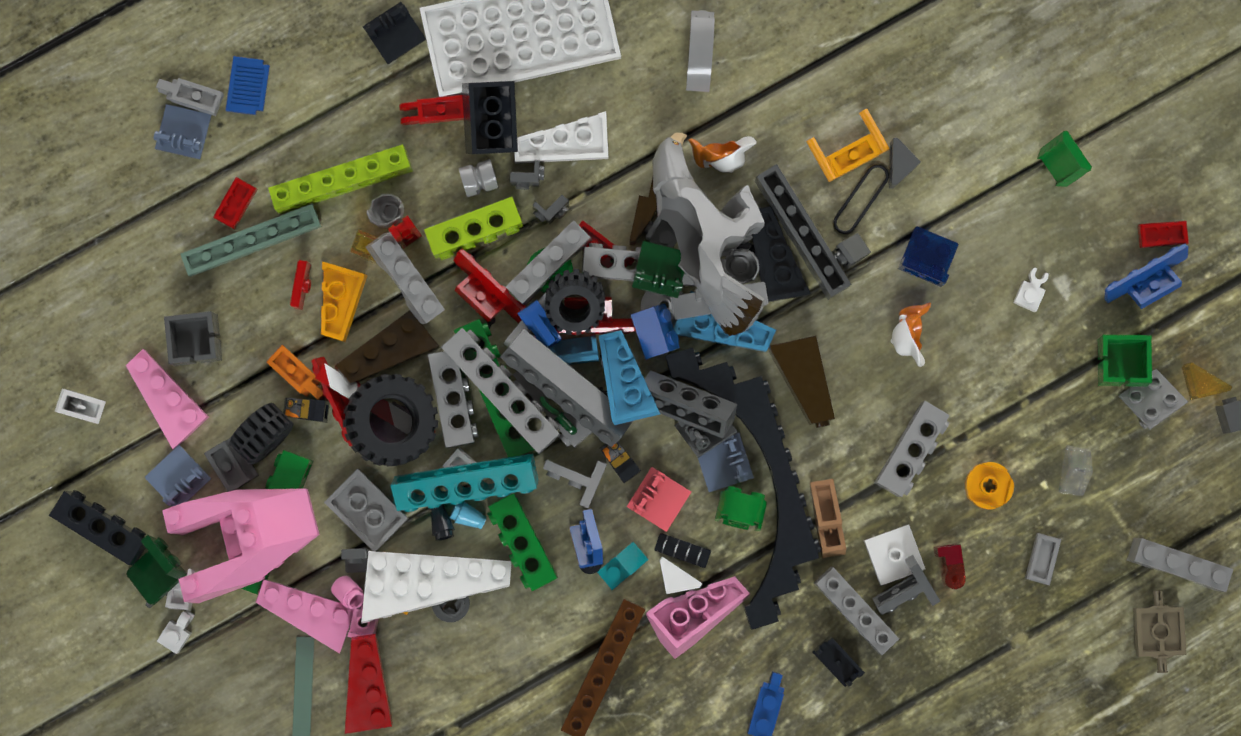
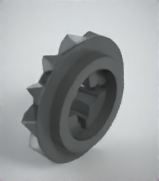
[432,596,470,622]

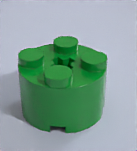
[714,486,767,531]

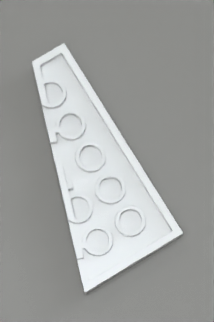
[361,551,512,624]

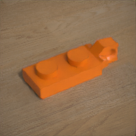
[267,345,325,400]

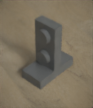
[872,555,941,615]

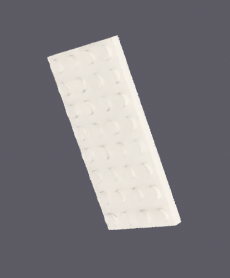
[420,0,621,97]

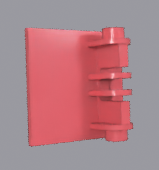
[627,467,691,532]

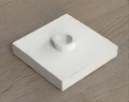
[864,525,925,585]

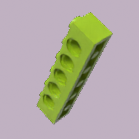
[268,144,413,215]

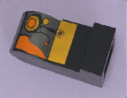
[283,398,330,423]
[599,442,641,484]

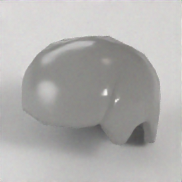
[367,194,404,229]
[725,248,759,284]

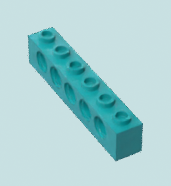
[390,454,539,512]

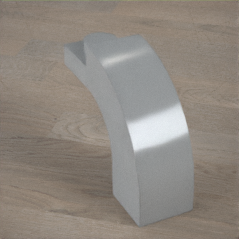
[686,10,715,92]

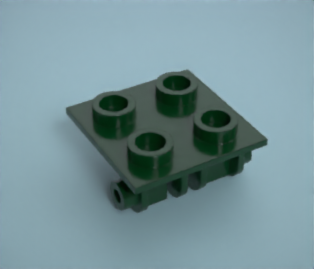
[632,241,684,298]

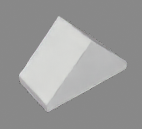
[55,389,106,424]
[659,557,702,594]

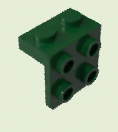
[126,535,187,605]

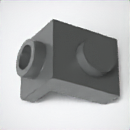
[510,160,545,190]
[532,195,569,224]

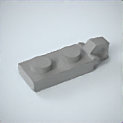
[156,78,224,116]

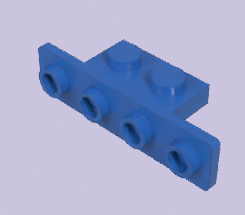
[1105,244,1189,309]

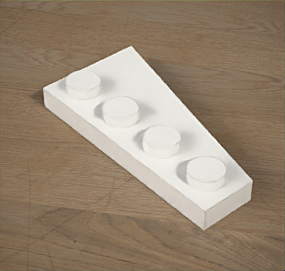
[514,111,608,163]

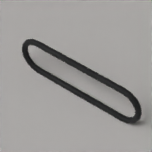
[833,164,889,234]

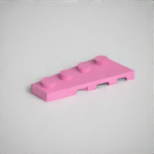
[126,349,209,449]
[255,579,354,654]

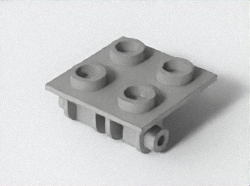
[1119,369,1188,430]

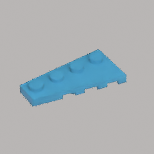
[674,291,776,352]
[599,330,660,425]

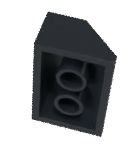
[462,81,518,155]

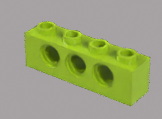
[424,197,523,260]

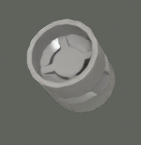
[459,159,499,197]

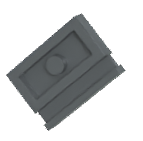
[204,436,259,492]

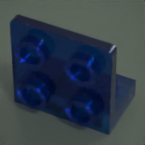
[898,226,959,287]

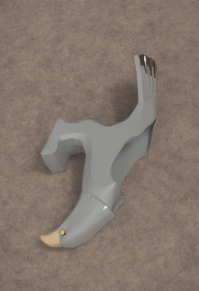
[652,133,765,336]

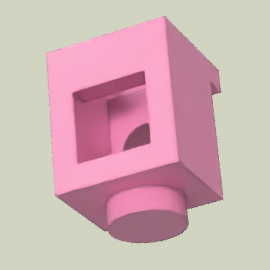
[347,604,379,638]

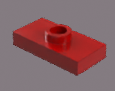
[213,177,258,230]
[1138,221,1189,248]
[290,260,311,310]

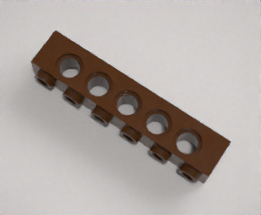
[561,598,646,736]

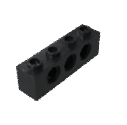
[48,490,146,565]

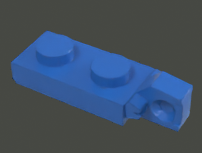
[747,671,784,736]

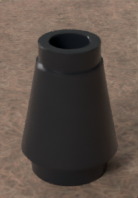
[430,504,455,541]

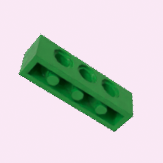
[487,493,558,591]

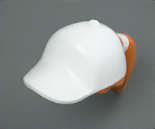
[688,136,757,173]
[891,302,931,367]

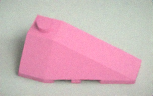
[646,576,750,659]

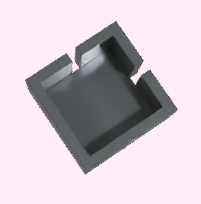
[164,311,222,366]

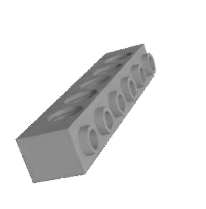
[581,243,726,287]
[441,328,560,454]

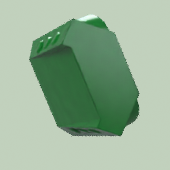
[1037,131,1092,187]

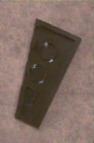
[335,310,439,386]

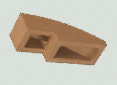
[810,479,846,558]

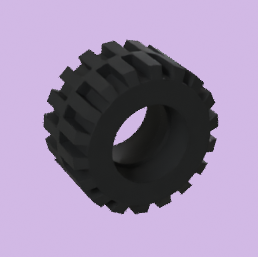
[545,269,605,335]
[229,403,294,465]

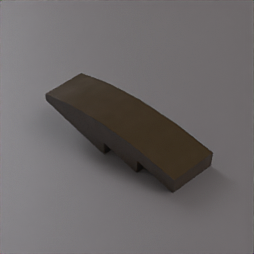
[629,177,657,245]

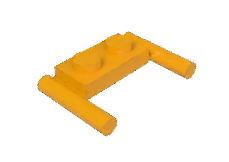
[806,109,890,182]

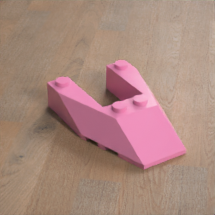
[162,489,320,603]

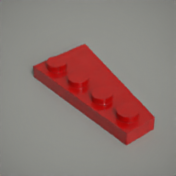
[345,633,393,734]

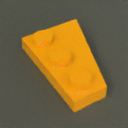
[321,261,367,342]

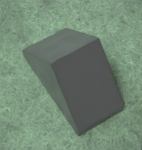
[889,138,921,189]

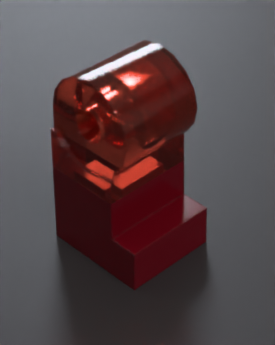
[934,543,966,590]

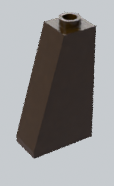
[768,336,835,428]

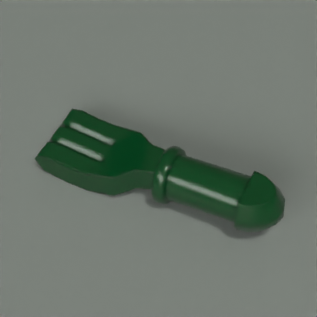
[539,396,578,435]

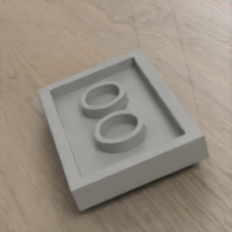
[324,469,409,552]

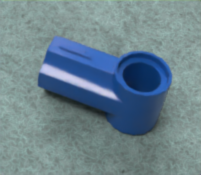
[517,300,562,349]

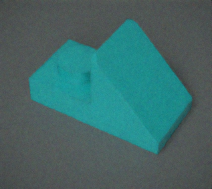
[597,542,648,590]

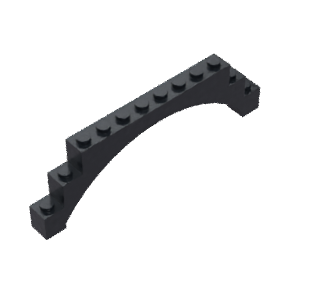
[665,348,821,630]

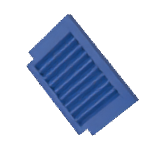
[225,56,270,115]

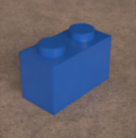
[631,303,680,359]

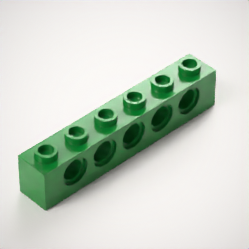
[453,319,536,458]

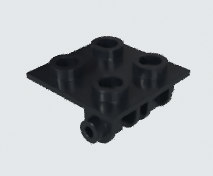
[362,2,426,64]

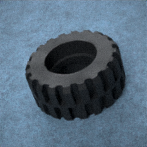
[343,374,438,467]

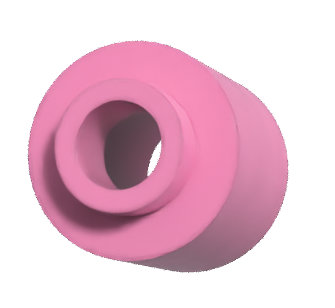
[331,576,364,609]

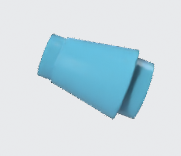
[450,501,487,529]

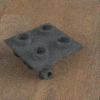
[674,421,737,458]

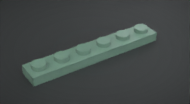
[180,204,322,277]

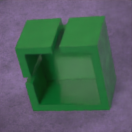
[1098,335,1152,387]

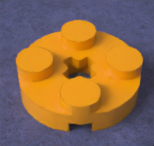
[965,462,1014,510]

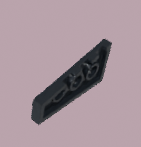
[752,206,811,303]

